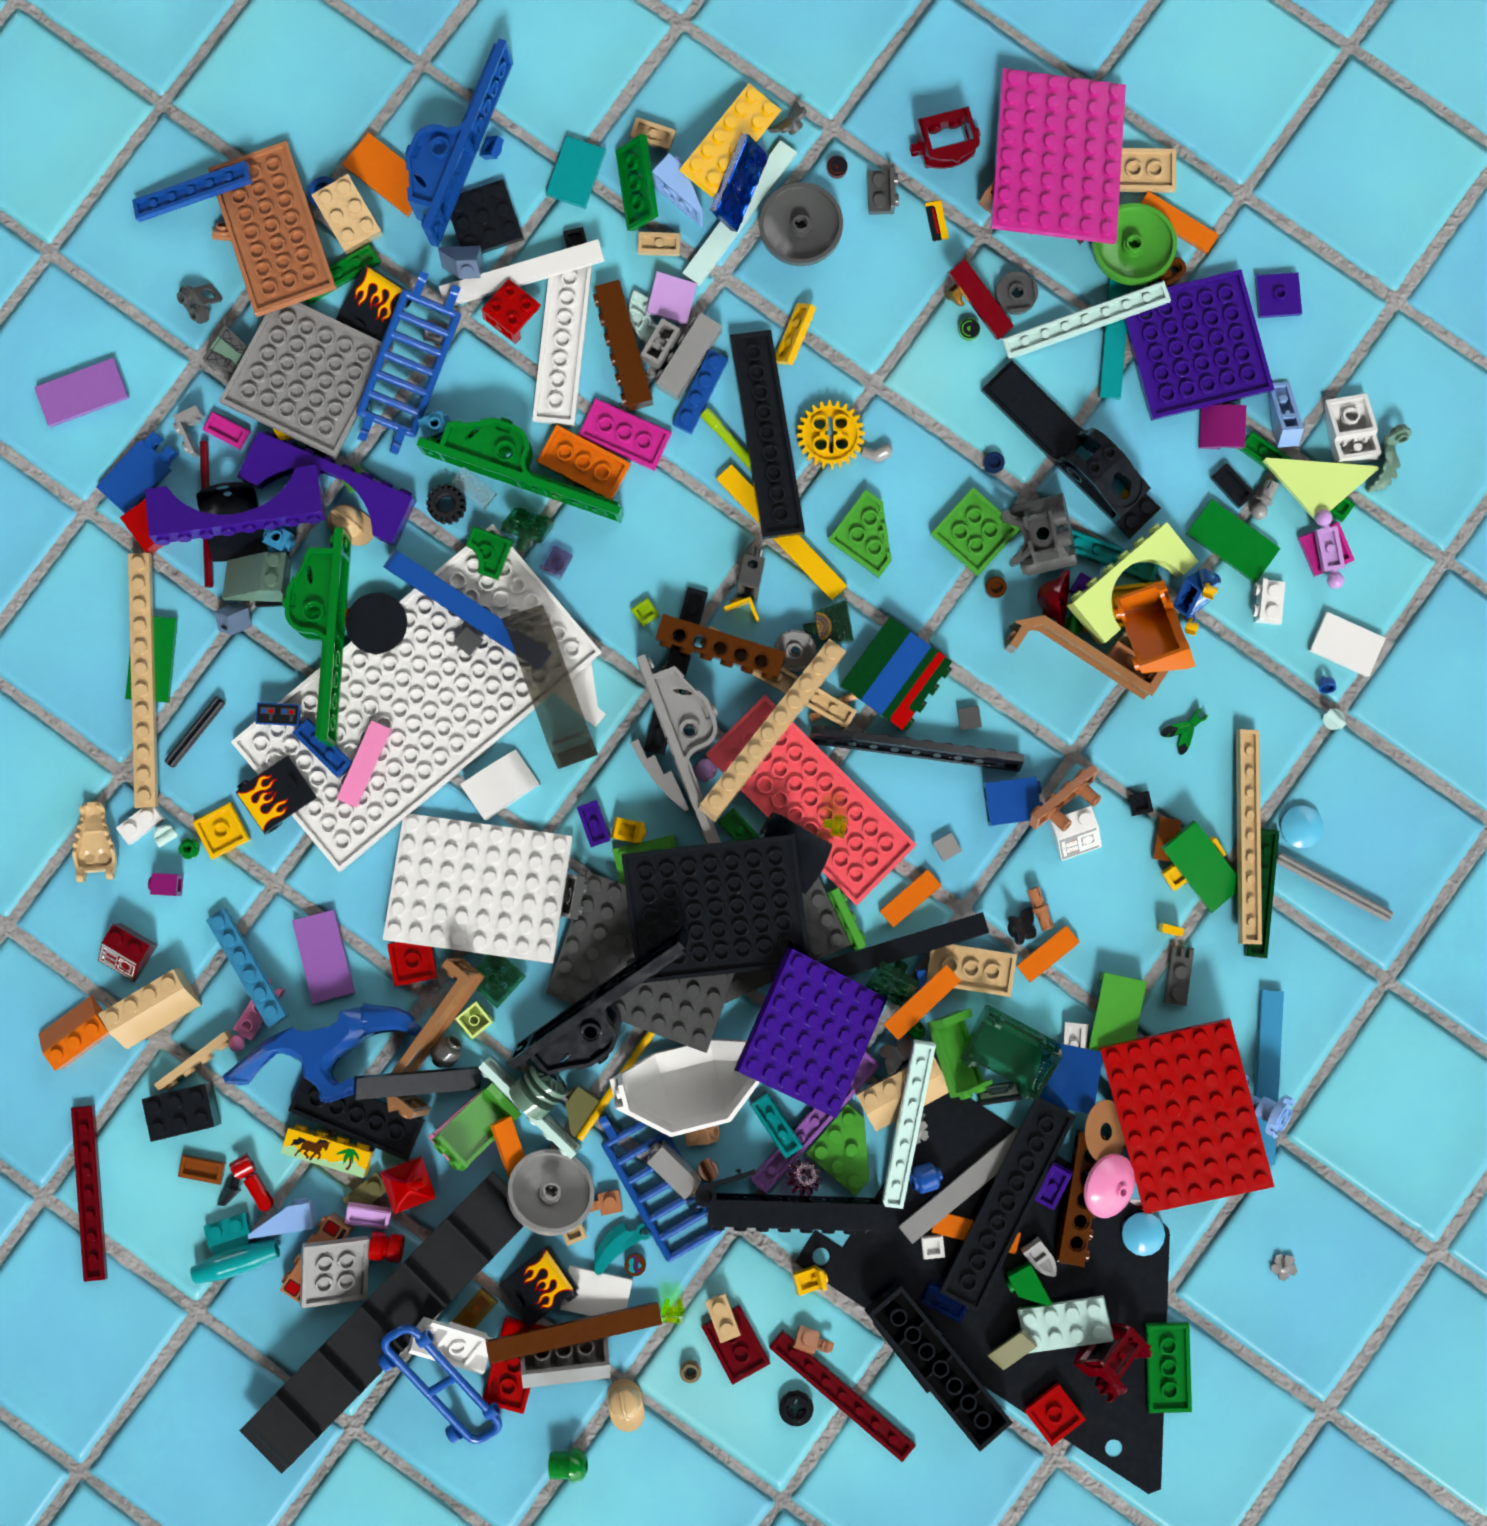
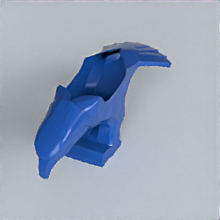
[223,1003,422,1103]

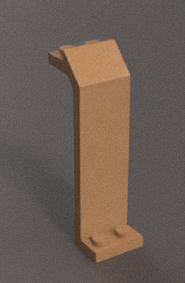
[1005,615,1168,700]
[387,958,485,1119]

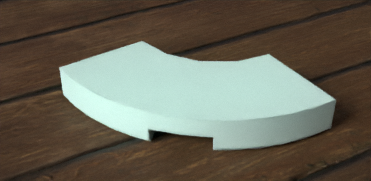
[629,290,657,344]

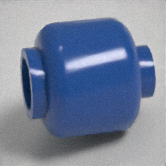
[909,1162,943,1194]

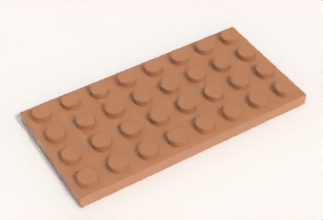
[208,140,337,317]

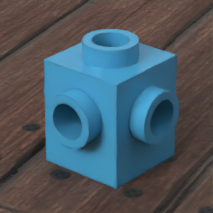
[417,410,451,443]
[262,526,297,556]

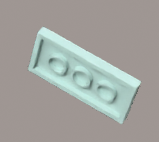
[1017,1295,1114,1353]

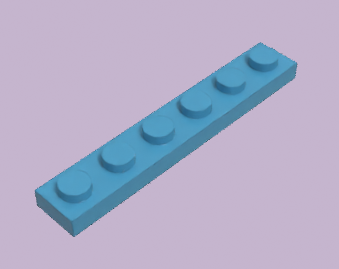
[206,908,289,1028]

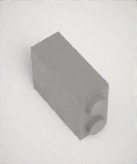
[647,1140,701,1199]

